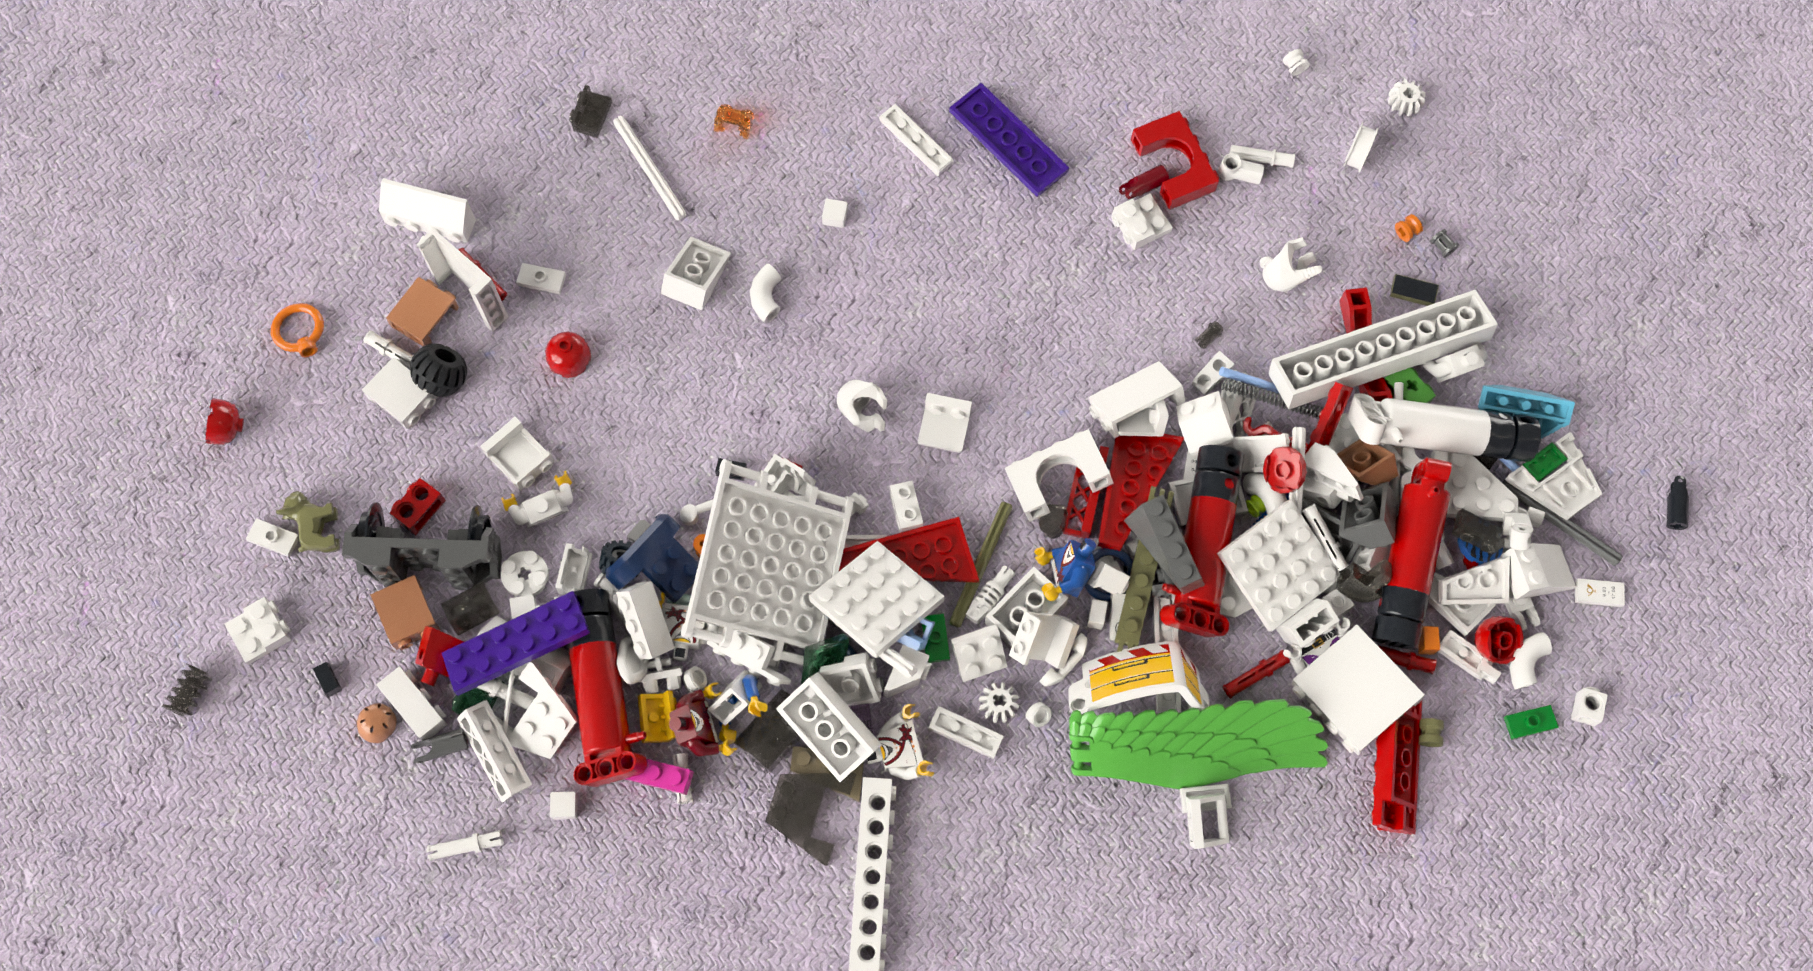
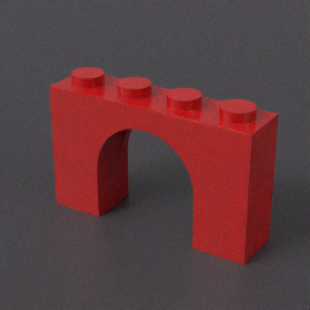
[1131,111,1219,210]

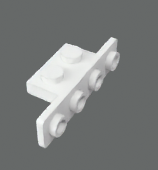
[706,630,791,687]

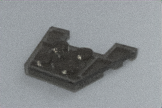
[765,773,857,866]

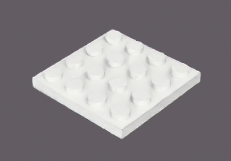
[1217,499,1342,631]
[809,541,944,658]

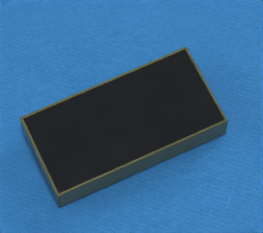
[1390,274,1439,306]

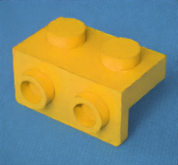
[637,690,677,743]

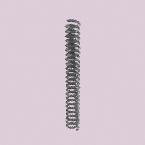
[1221,378,1324,419]

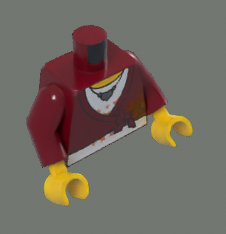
[669,682,738,757]

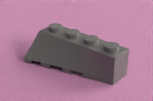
[1124,495,1205,595]

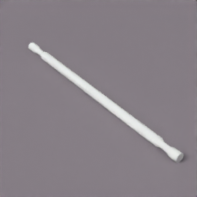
[502,669,515,735]

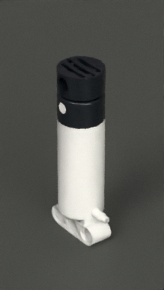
[1348,393,1541,462]

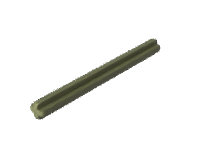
[949,502,1012,628]

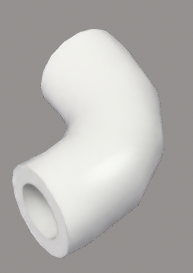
[750,263,782,323]
[1243,472,1287,514]
[1509,632,1552,690]

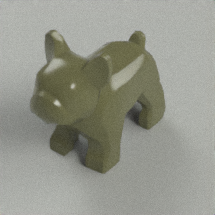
[276,491,340,553]

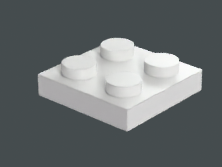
[951,624,1007,682]

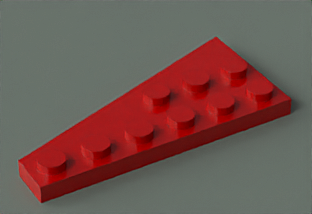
[1097,433,1184,551]
[839,517,979,583]

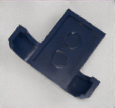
[606,514,699,604]

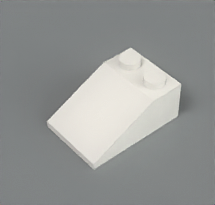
[661,237,731,310]
[1501,543,1576,600]

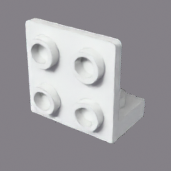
[918,393,972,453]
[1116,399,1169,436]

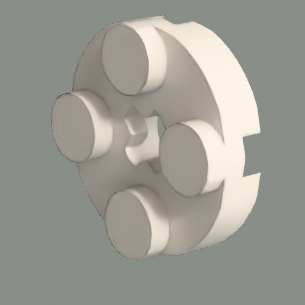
[501,551,549,596]

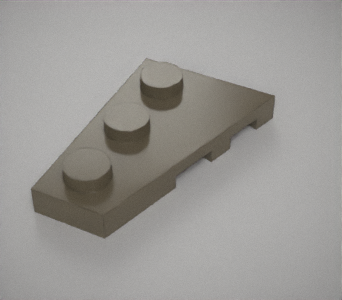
[790,746,864,803]

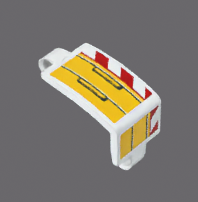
[1068,641,1210,714]

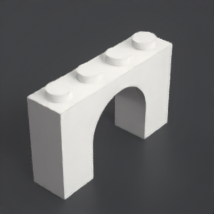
[1005,429,1114,522]

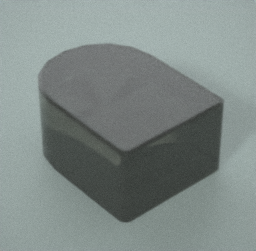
[1039,504,1068,539]

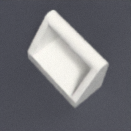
[1186,794,1229,849]

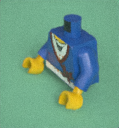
[1034,538,1097,601]

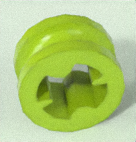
[1245,495,1266,518]

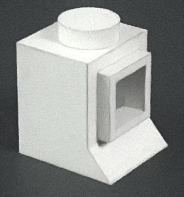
[1088,560,1130,595]

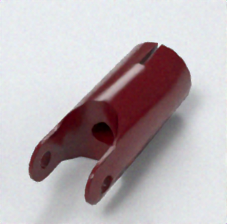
[1119,164,1169,199]

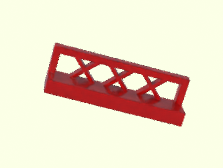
[1061,446,1109,539]

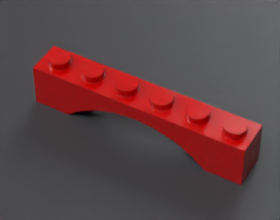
[1339,287,1392,402]

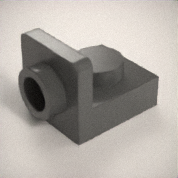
[1151,565,1175,598]

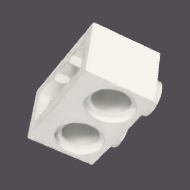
[890,481,923,533]

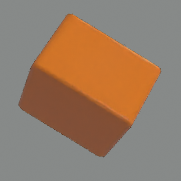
[1418,626,1440,655]

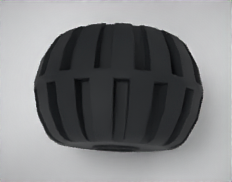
[410,343,467,397]

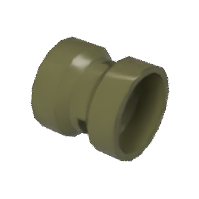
[1419,718,1444,747]

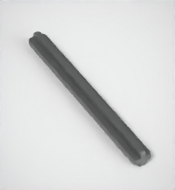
[1502,479,1623,566]

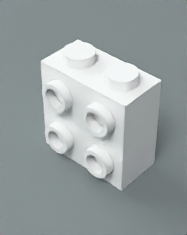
[1276,598,1340,648]

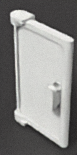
[1222,433,1290,473]

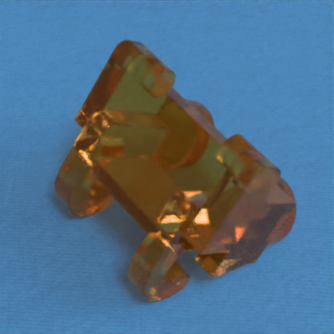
[714,104,754,139]

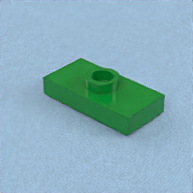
[1520,442,1568,482]
[921,613,950,663]
[1503,705,1559,740]

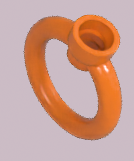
[271,303,324,358]

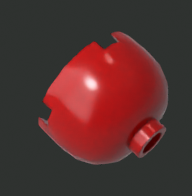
[545,331,591,378]
[205,398,244,445]
[1475,616,1524,664]

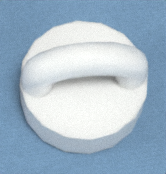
[683,666,707,692]
[1026,702,1052,727]

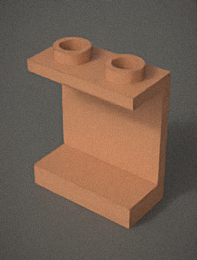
[386,277,459,346]
[370,575,440,650]

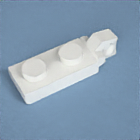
[1438,630,1502,684]

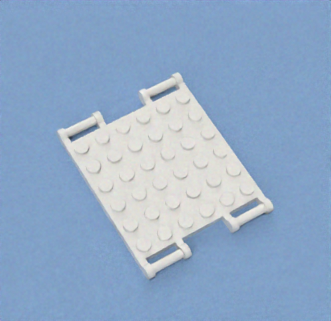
[681,459,854,671]

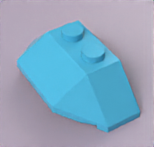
[1478,385,1575,439]

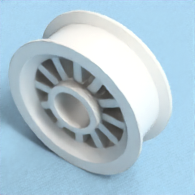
[1343,121,1379,173]

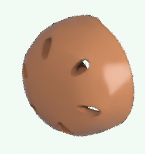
[357,703,397,743]

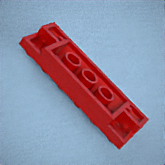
[1372,701,1422,835]

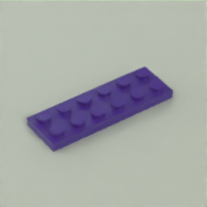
[949,82,1069,197]
[442,591,590,696]

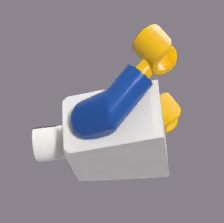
[708,670,768,742]

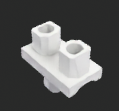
[639,655,683,694]

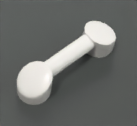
[680,499,714,526]
[1040,633,1087,687]

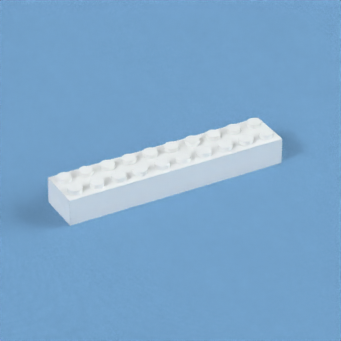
[1269,290,1498,409]

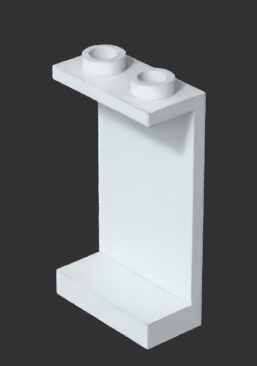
[1089,361,1185,438]

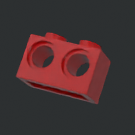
[389,478,446,536]

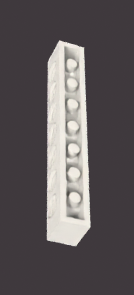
[849,777,897,971]

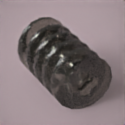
[162,663,212,717]

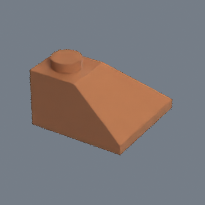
[1337,439,1399,485]

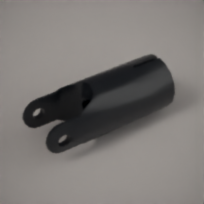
[1666,475,1689,530]

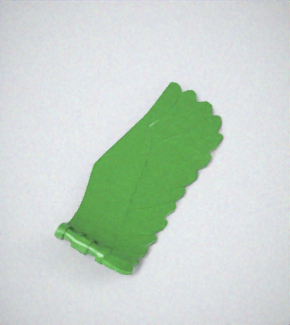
[1069,699,1329,789]

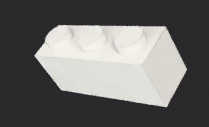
[616,581,675,660]
[376,666,448,740]

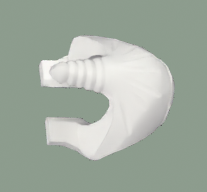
[1259,237,1322,292]
[837,379,887,432]

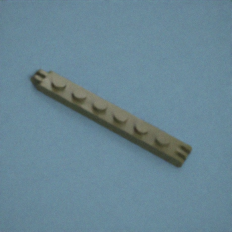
[1114,486,1174,652]

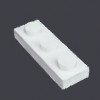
[928,706,1004,759]

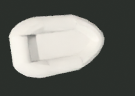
[616,636,649,684]

